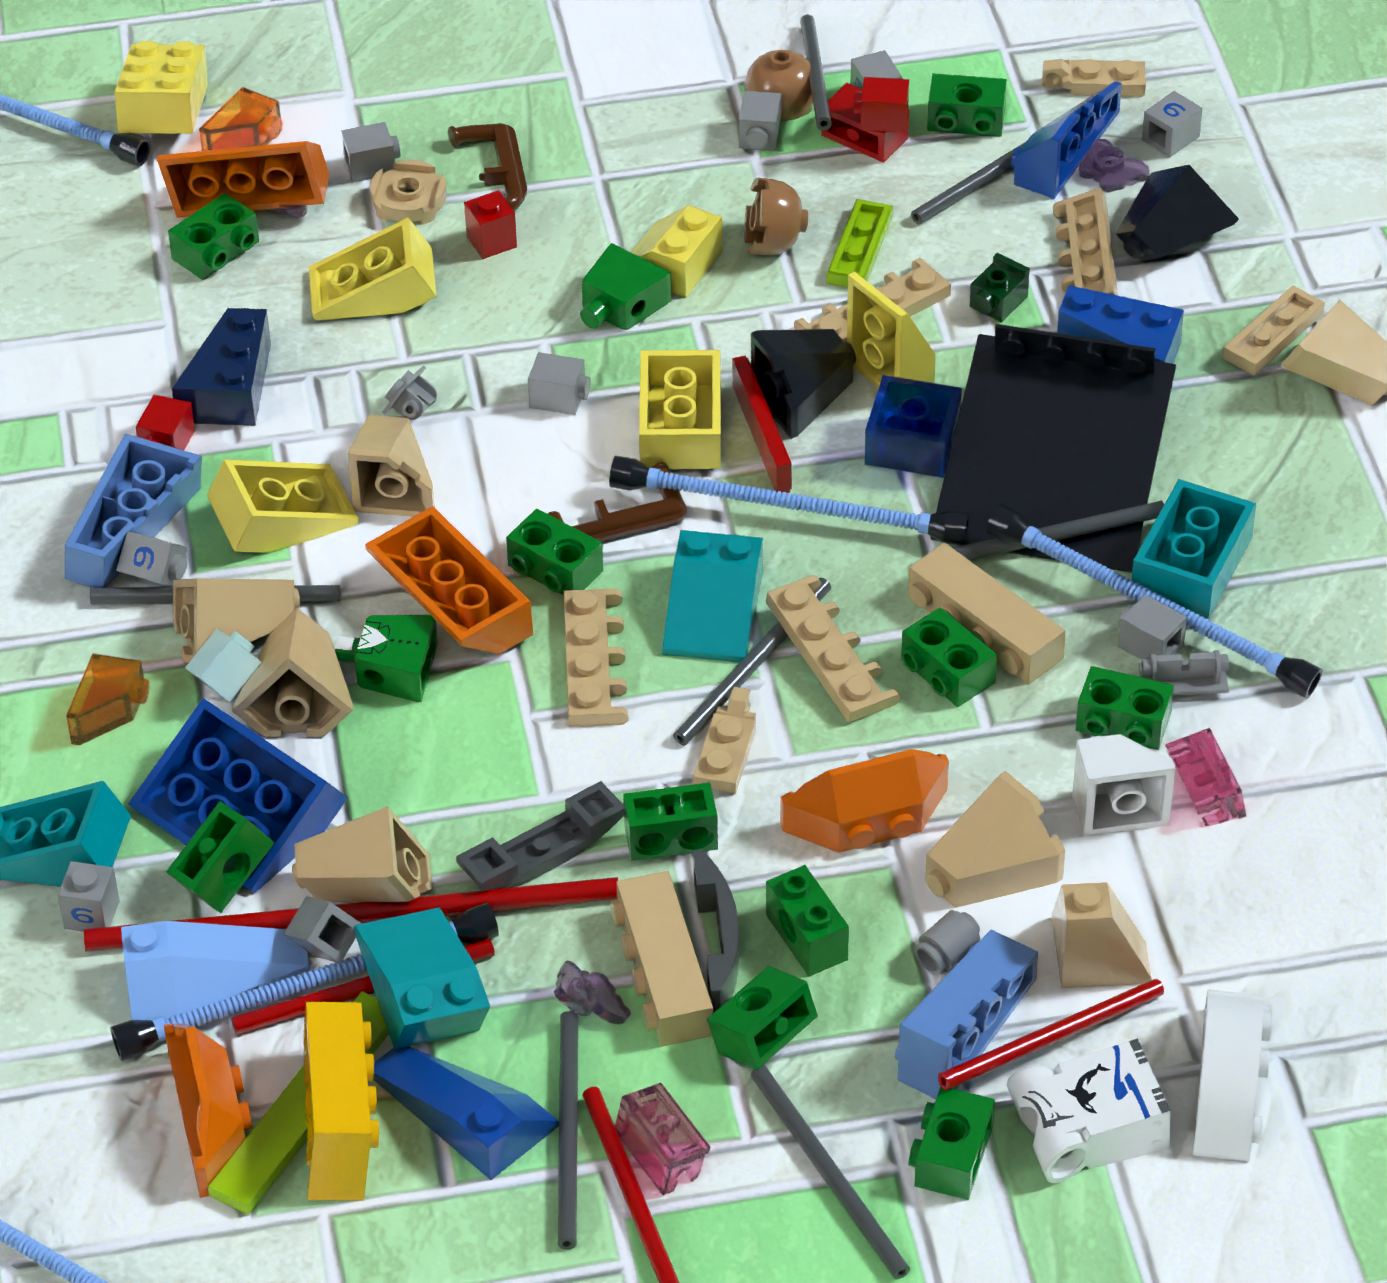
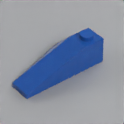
[1011,81,1122,199]
[373,1046,559,1180]

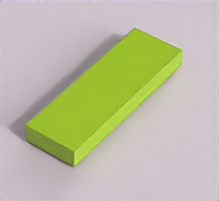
[826,199,893,287]

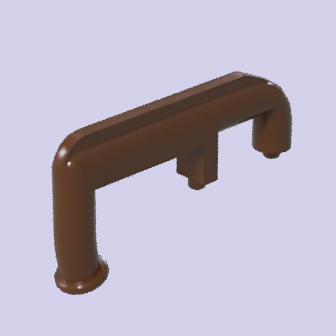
[448,123,527,211]
[548,462,687,542]

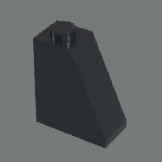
[1116,165,1239,261]
[751,329,856,439]

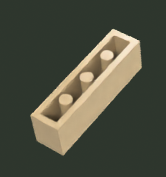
[908,542,1066,685]
[610,871,713,1047]

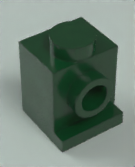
[969,253,1030,323]

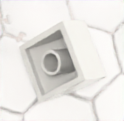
[1072,734,1175,836]

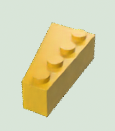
[303,1002,379,1201]

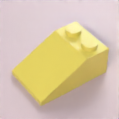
[309,217,437,321]
[847,272,936,404]
[207,459,359,553]

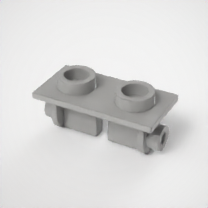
[382,365,437,420]
[1138,650,1229,696]

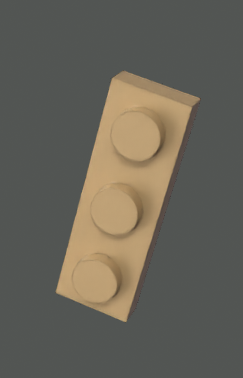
[1222,286,1325,376]

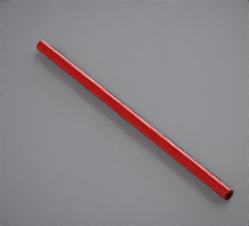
[84,877,618,951]

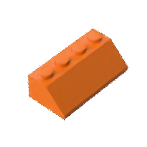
[157,141,329,218]
[365,506,533,654]

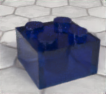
[865,375,962,478]

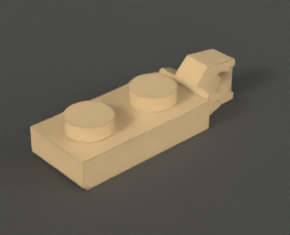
[1042,59,1146,97]
[693,687,756,794]

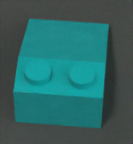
[662,530,763,662]
[0,781,131,887]
[353,907,491,1049]

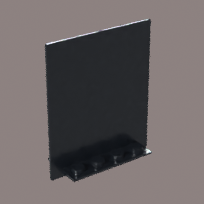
[930,324,1176,573]

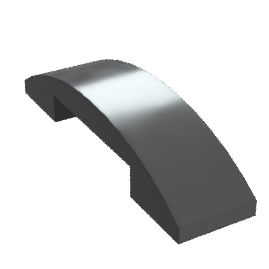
[456,781,624,890]
[693,850,739,1013]

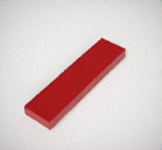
[732,355,792,493]

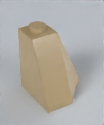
[1281,300,1387,405]
[348,415,435,517]
[173,578,300,663]
[232,608,353,737]
[925,771,1065,908]
[292,806,433,902]
[1052,882,1152,988]

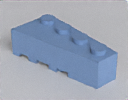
[65,434,202,588]
[895,929,1038,1099]

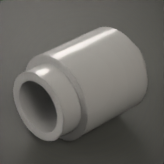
[914,910,981,975]

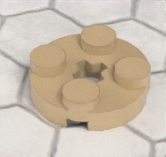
[370,160,447,224]

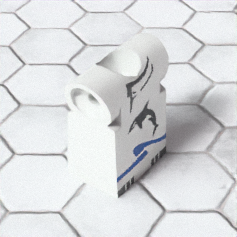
[1006,1038,1171,1184]

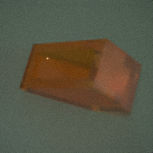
[199,87,283,151]
[66,653,150,745]

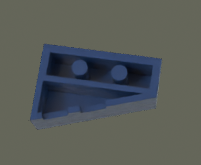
[172,308,271,426]

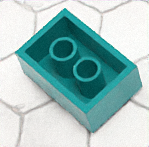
[1132,479,1256,620]

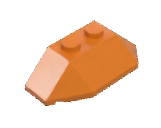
[780,749,949,853]
[163,1023,253,1198]

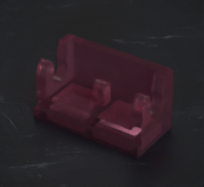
[1165,728,1246,826]
[615,1083,710,1195]

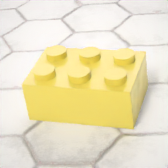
[114,41,208,134]
[639,350,721,469]

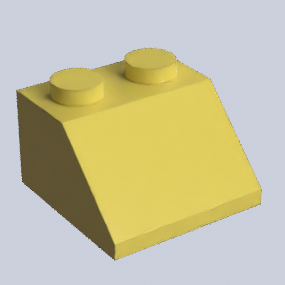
[631,205,723,298]

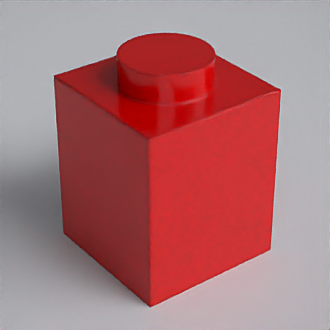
[854,77,909,133]
[464,190,517,259]
[135,394,195,450]

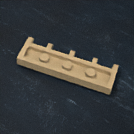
[1053,187,1118,296]
[793,258,951,342]
[766,575,901,723]
[564,589,629,727]

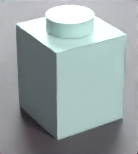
[185,628,262,702]

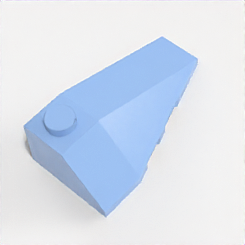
[121,921,310,1020]

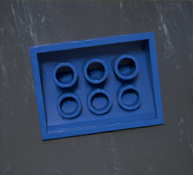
[128,698,348,893]

